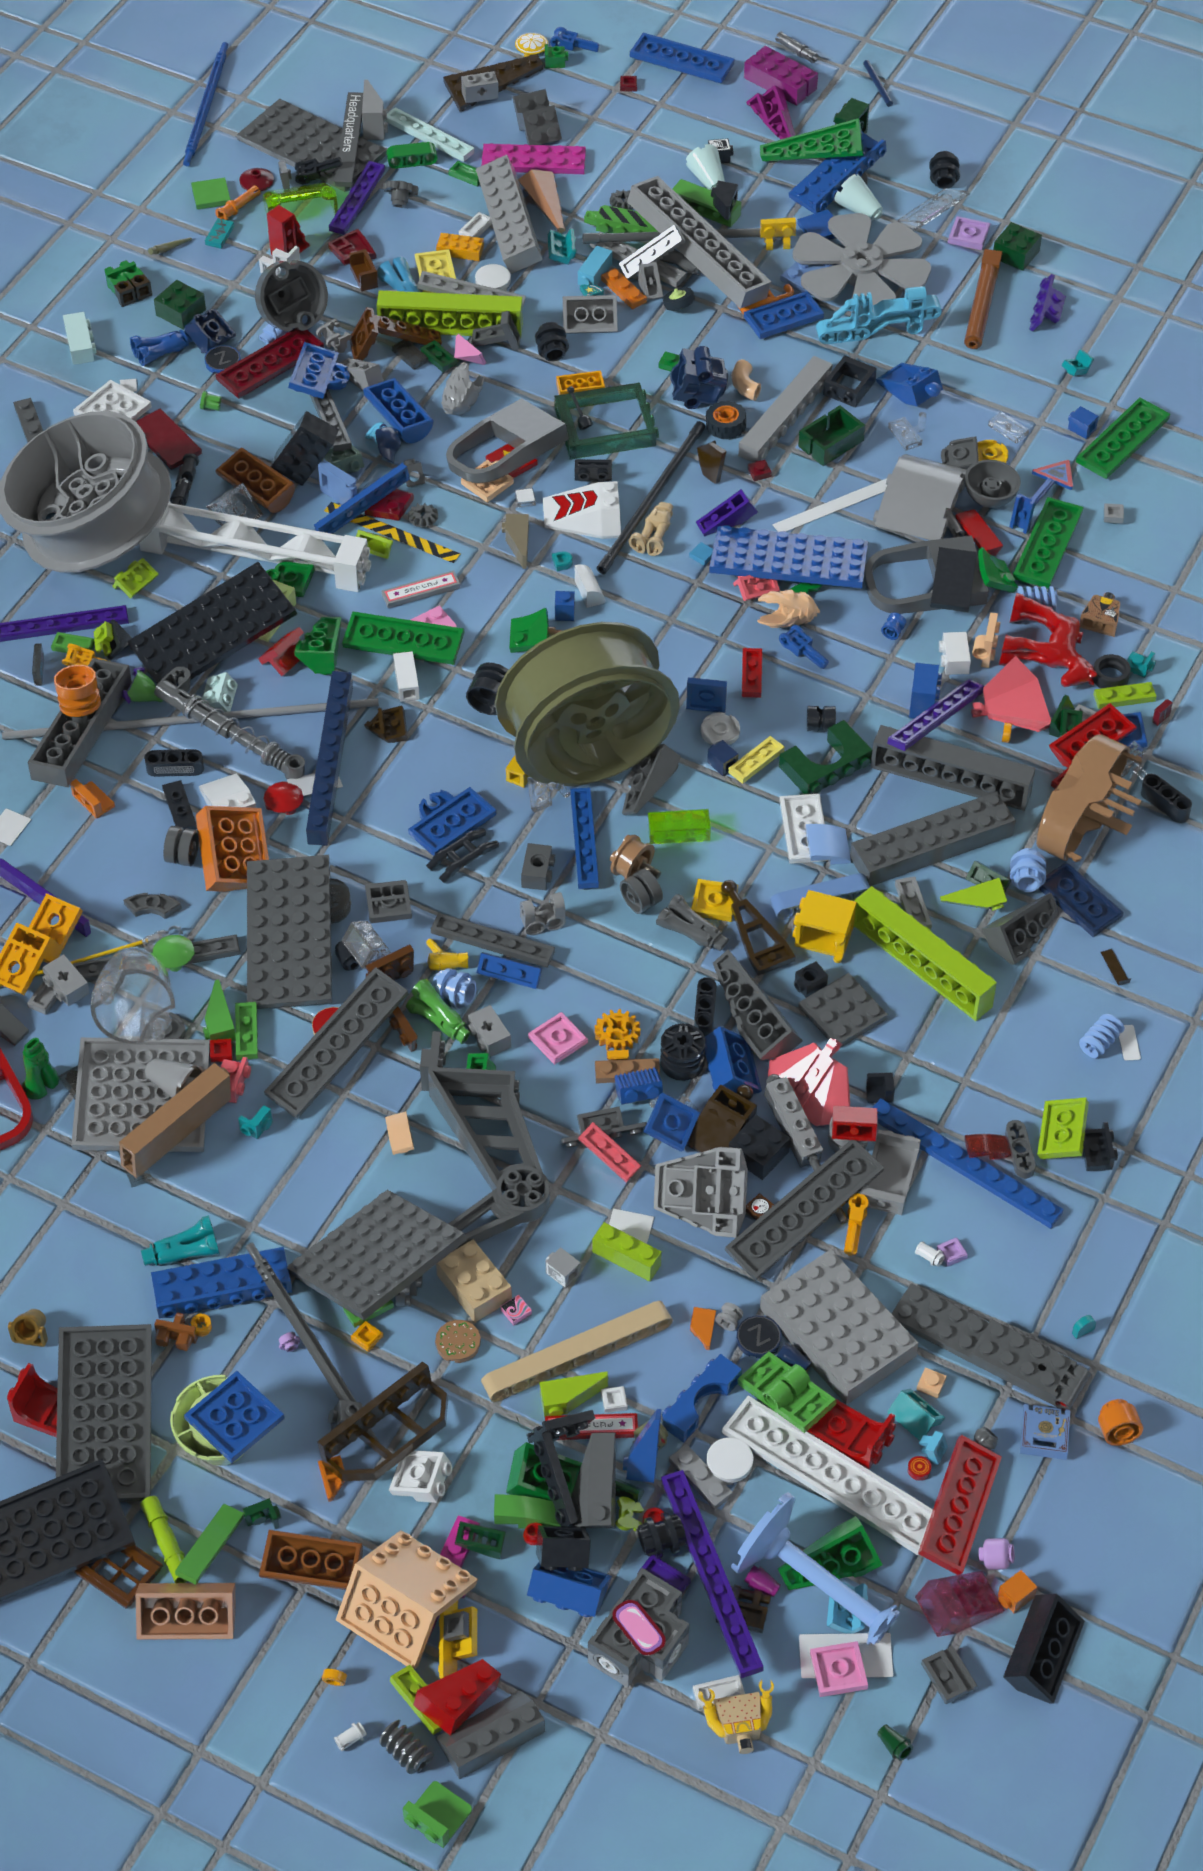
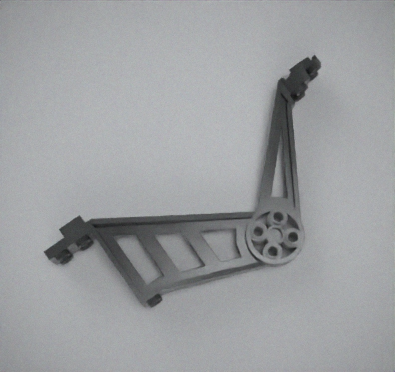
[396,1031,550,1307]

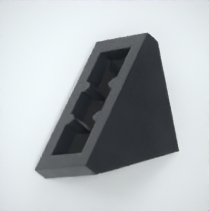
[107,619,132,660]

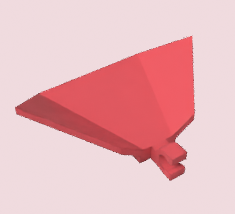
[971,656,1051,732]
[768,1038,850,1126]

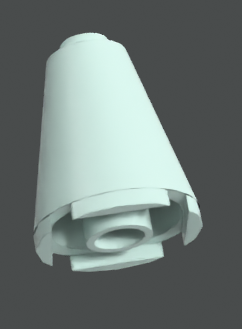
[686,144,725,190]
[835,174,883,221]

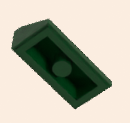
[1049,695,1075,738]
[616,1478,644,1503]

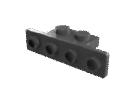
[560,1106,647,1148]

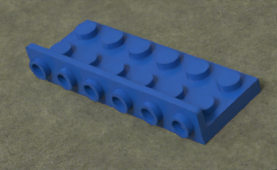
[788,131,887,214]
[151,1247,293,1319]

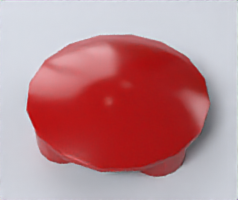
[263,781,304,815]

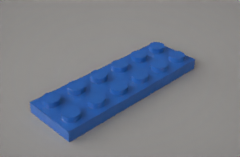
[630,32,735,83]

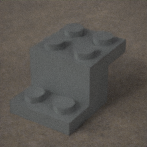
[512,89,562,145]
[365,880,412,923]

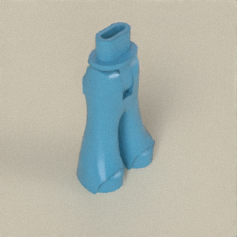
[377,257,420,292]

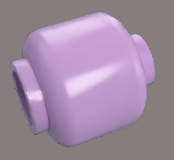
[979,1538,1015,1570]

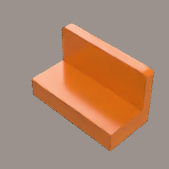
[70,779,115,819]

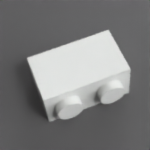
[939,632,971,675]

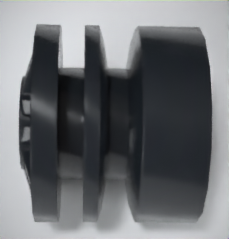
[466,662,508,715]
[660,1023,706,1081]

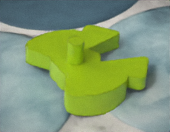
[615,1497,644,1531]

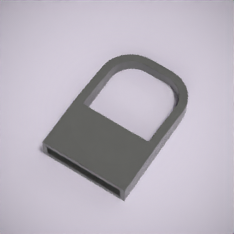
[446,398,569,483]
[864,536,989,614]

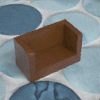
[349,249,378,292]

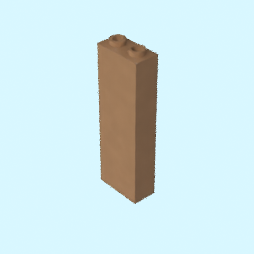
[119,1063,231,1179]

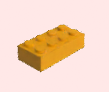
[436,233,484,261]
[556,370,605,400]

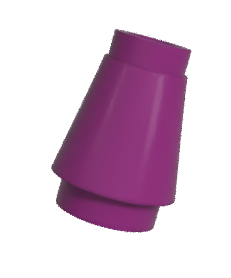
[744,1565,781,1597]

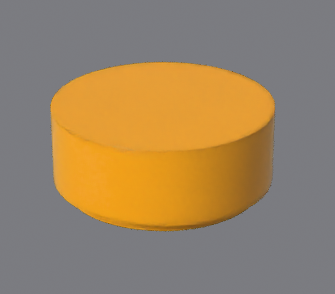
[1002,722,1012,743]
[322,1669,347,1686]

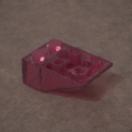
[915,1571,1005,1637]

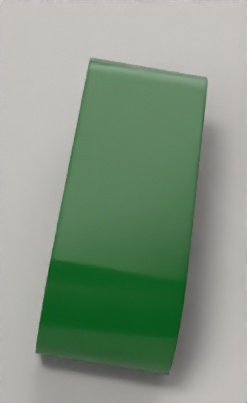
[386,142,438,169]

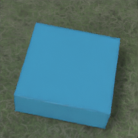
[689,542,713,566]

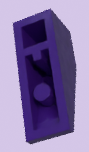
[696,489,758,536]

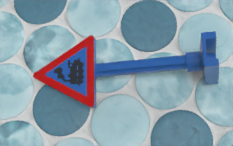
[1009,460,1073,534]

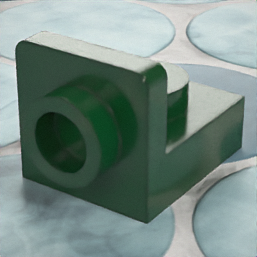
[243,1498,281,1529]

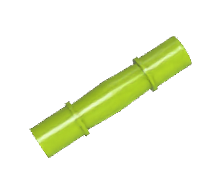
[140,1496,188,1583]

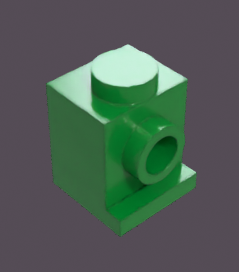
[545,44,568,68]
[466,1053,496,1070]

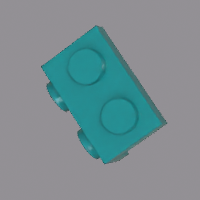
[547,228,577,265]

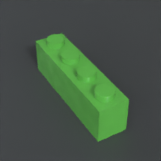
[672,179,742,227]

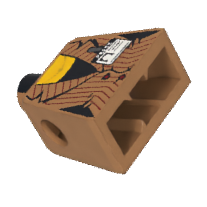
[1080,592,1120,637]

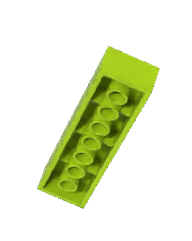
[377,290,523,336]
[854,886,997,1021]

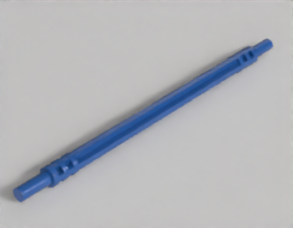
[183,42,228,166]

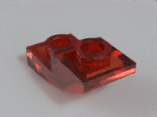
[964,1134,1011,1160]

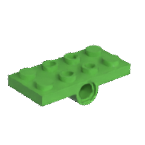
[737,1351,836,1433]

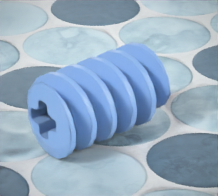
[1017,586,1057,610]
[1079,1014,1125,1059]

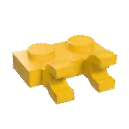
[760,218,796,250]

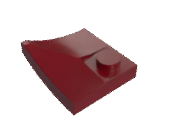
[327,229,377,266]
[364,489,414,521]

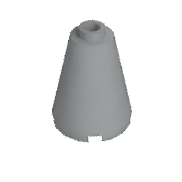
[145,1058,205,1098]

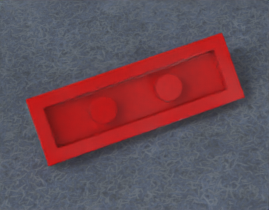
[742,648,762,698]

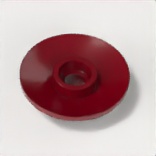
[239,168,274,192]

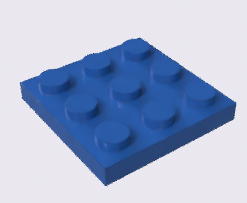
[184,1371,285,1463]

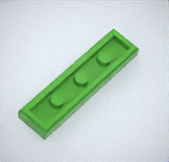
[175,1504,244,1585]

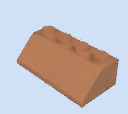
[136,1583,236,1640]

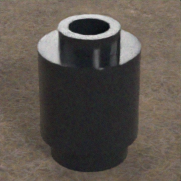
[335,940,362,971]

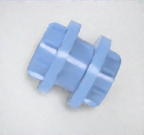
[1010,848,1046,892]
[432,968,477,1009]

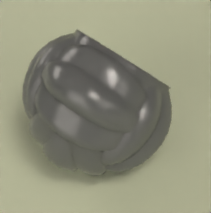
[973,1427,998,1450]

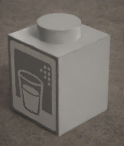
[545,1247,581,1288]

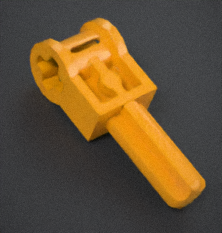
[62,644,107,666]
[844,1193,869,1256]

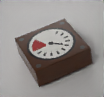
[746,1193,774,1220]

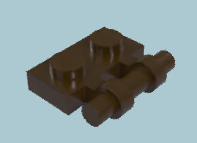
[716,1584,771,1633]

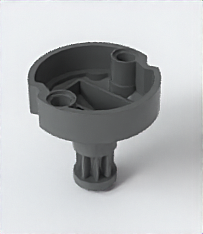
[255,260,328,332]

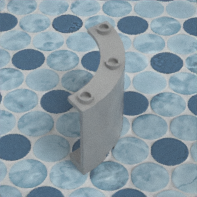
[873,454,967,540]

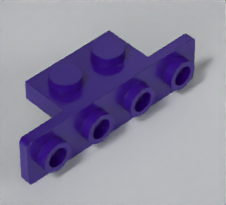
[1029,274,1066,331]

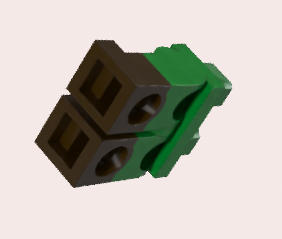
[104,260,152,307]

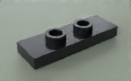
[162,780,197,830]

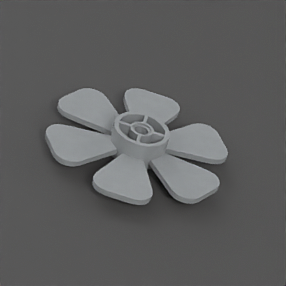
[793,213,931,305]

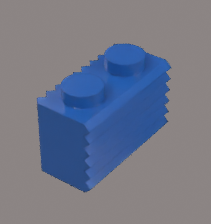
[615,1067,663,1105]

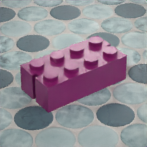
[744,46,818,106]

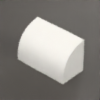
[575,565,605,608]

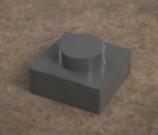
[443,1611,469,1642]

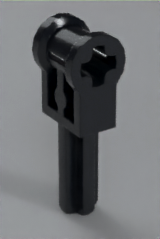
[294,157,343,185]

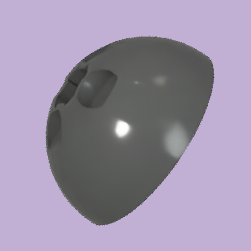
[965,460,1021,508]

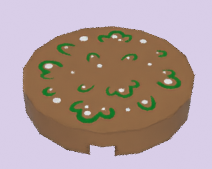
[435,1320,481,1363]

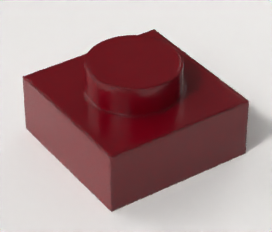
[747,459,772,482]

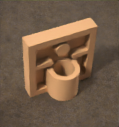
[461,460,514,503]
[972,612,1001,668]

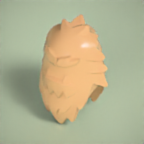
[757,590,820,628]

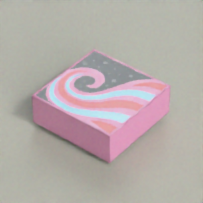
[500,1295,532,1326]

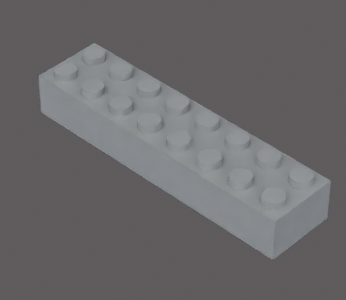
[476,155,543,274]

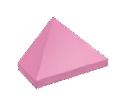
[454,334,486,365]

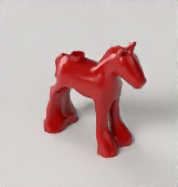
[999,592,1097,687]

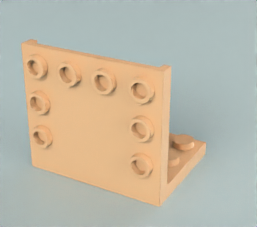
[336,1530,478,1669]

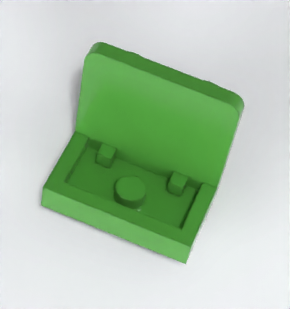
[402,1781,472,1848]

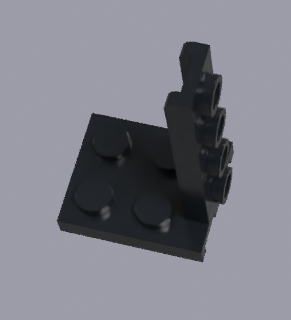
[526,1410,596,1527]

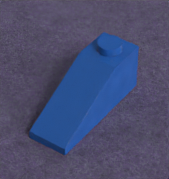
[623,1409,662,1483]

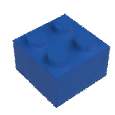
[909,663,942,718]

